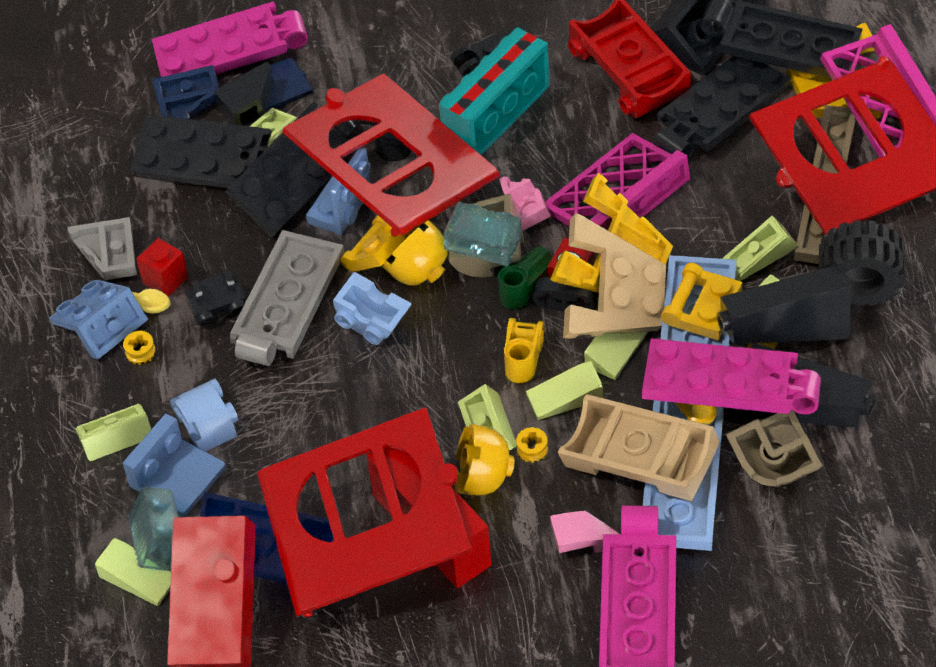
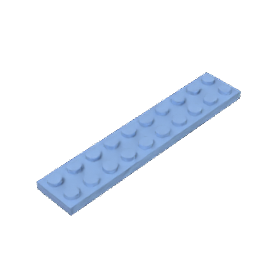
[643,255,736,551]

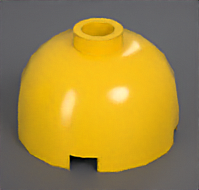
[382,220,448,285]
[454,424,515,495]

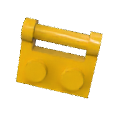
[340,215,411,272]
[661,263,742,341]

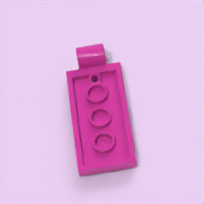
[152,1,308,77]
[642,338,821,414]
[599,505,676,667]

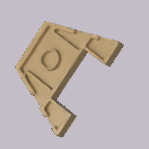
[563,213,666,339]

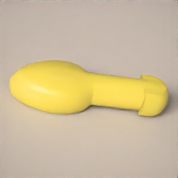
[132,289,171,314]

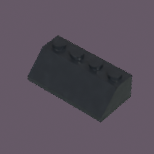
[651,0,766,75]

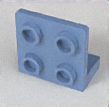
[306,147,371,236]
[49,280,148,359]
[123,413,226,516]

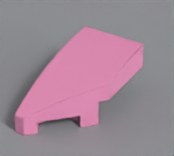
[499,176,551,230]
[550,511,619,553]

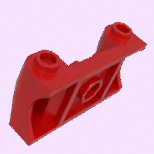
[567,0,691,118]

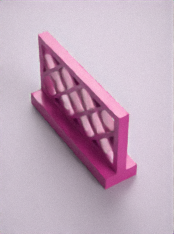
[820,24,936,158]
[545,133,690,231]

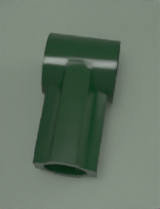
[498,246,553,310]

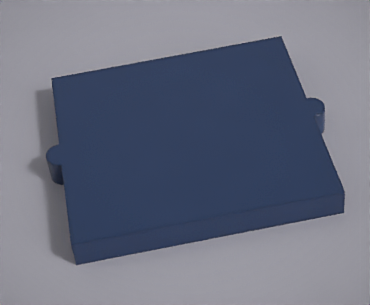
[267,57,313,112]

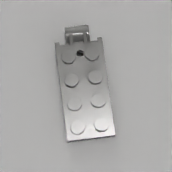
[230,230,345,366]

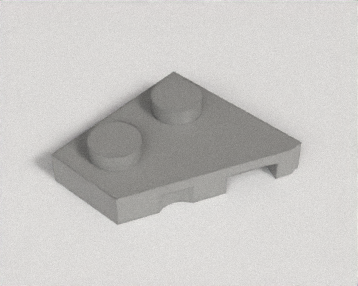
[68,217,137,280]

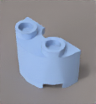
[333,272,411,345]
[170,379,239,452]

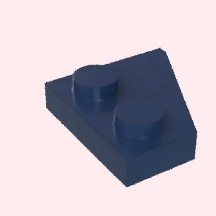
[152,65,219,119]

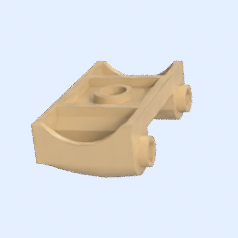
[558,394,719,501]

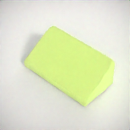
[584,332,648,380]
[458,384,517,450]
[75,404,151,461]

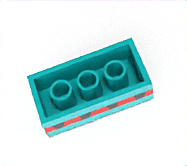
[439,27,550,155]

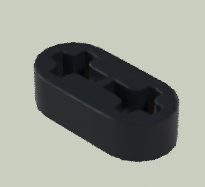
[533,277,599,311]

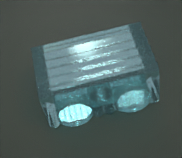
[444,202,521,266]
[128,486,178,571]

